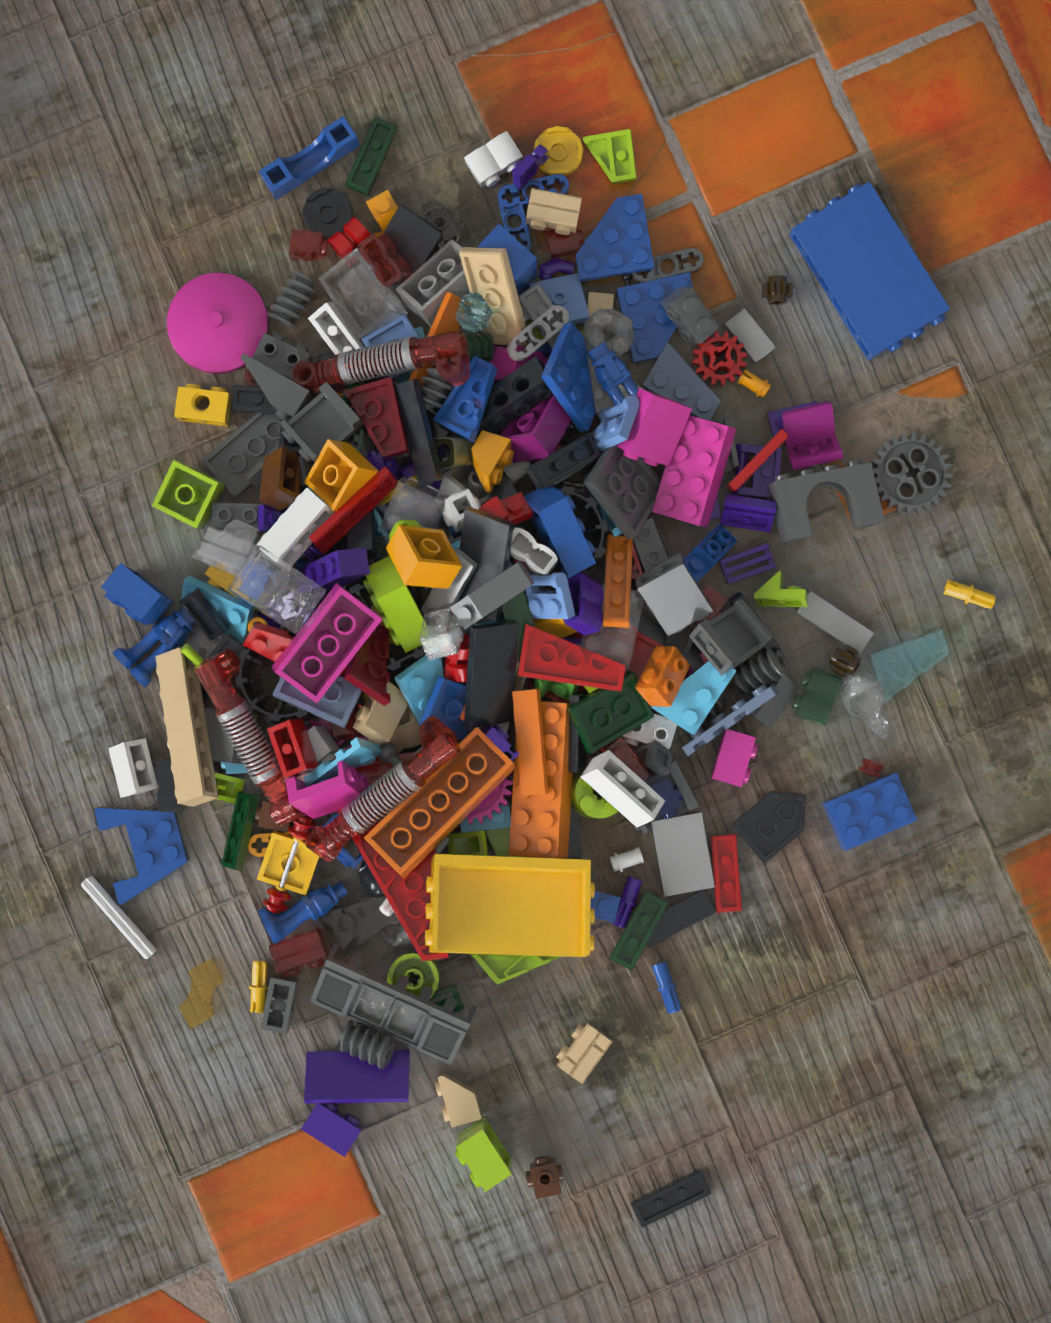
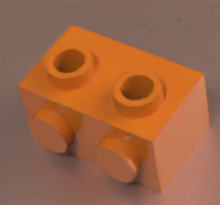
[635,646,691,707]

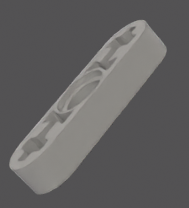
[507,305,569,361]

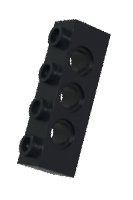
[472,357,553,445]

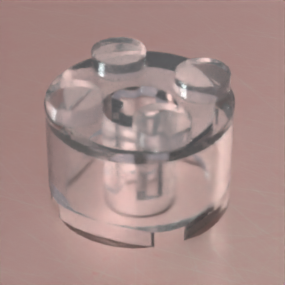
[579,309,634,367]

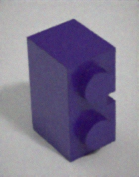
[301,1103,363,1157]

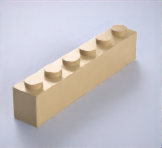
[155,647,218,807]

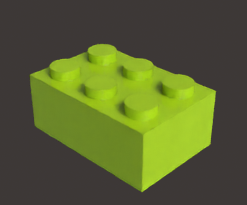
[363,556,434,653]
[455,1117,512,1192]

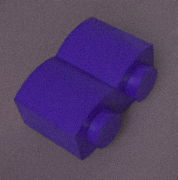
[563,573,604,636]

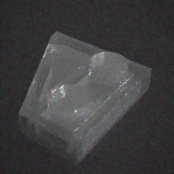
[192,519,260,578]

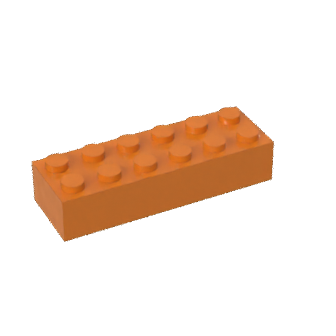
[509,701,573,859]
[364,727,515,879]

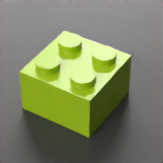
[152,460,226,529]

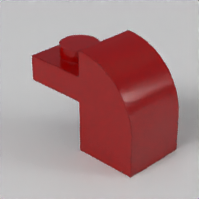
[478,492,532,525]

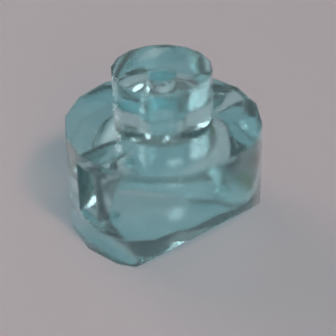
[456,293,492,333]

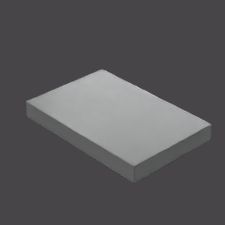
[651,811,715,897]

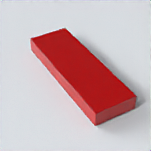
[726,429,788,493]
[710,834,742,913]

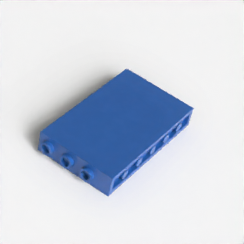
[789,181,950,361]

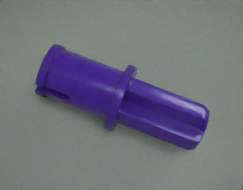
[612,876,643,928]

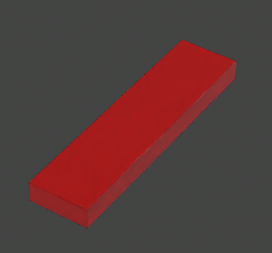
[308,466,399,554]

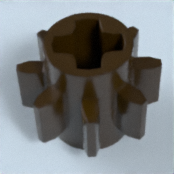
[762,275,793,305]
[830,645,862,678]

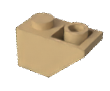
[435,1072,482,1127]

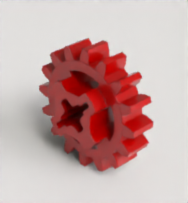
[692,331,747,387]

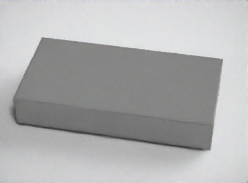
[724,308,776,364]

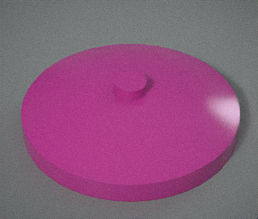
[167,273,269,374]

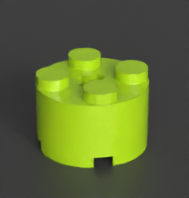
[571,770,618,819]
[387,951,440,999]

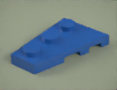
[433,356,497,443]

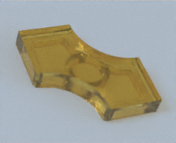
[178,958,224,1029]

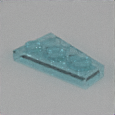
[868,629,950,703]

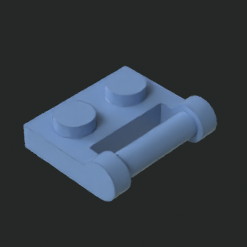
[593,395,640,452]
[525,572,575,619]

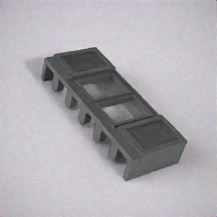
[310,943,477,1065]

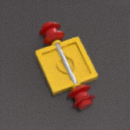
[257,813,323,913]

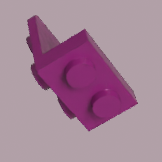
[782,401,843,470]

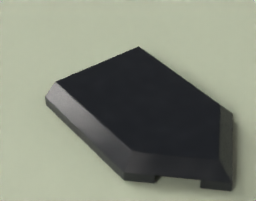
[731,792,806,864]

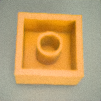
[304,439,379,511]
[386,525,462,589]

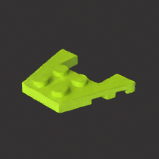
[470,954,561,985]

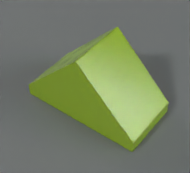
[214,771,245,804]
[447,830,489,856]

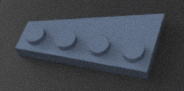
[682,684,779,756]

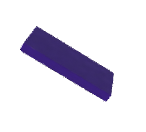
[304,1050,410,1103]

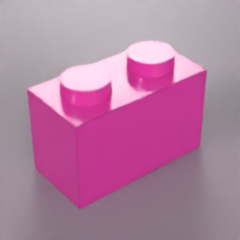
[710,729,758,787]

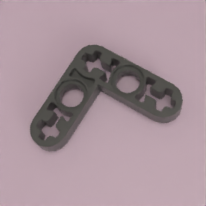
[631,248,704,284]

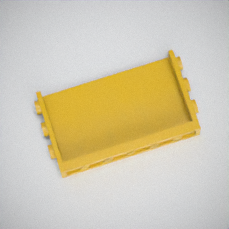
[425,854,595,957]

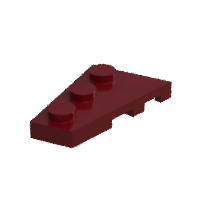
[343,377,410,459]
[344,623,391,706]

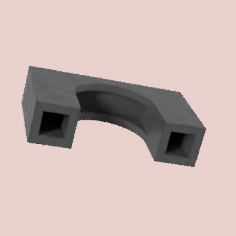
[768,460,885,544]

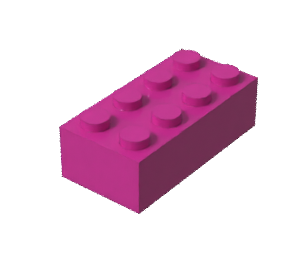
[652,415,737,527]
[272,583,382,703]

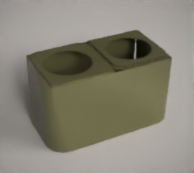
[433,437,473,469]

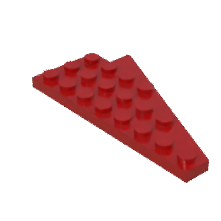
[337,752,449,962]

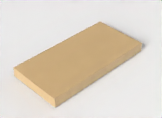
[459,247,529,346]

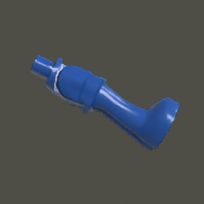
[587,342,639,416]
[112,608,196,687]
[258,882,348,944]

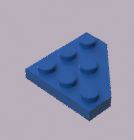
[575,194,655,282]
[616,272,694,364]
[541,322,596,432]

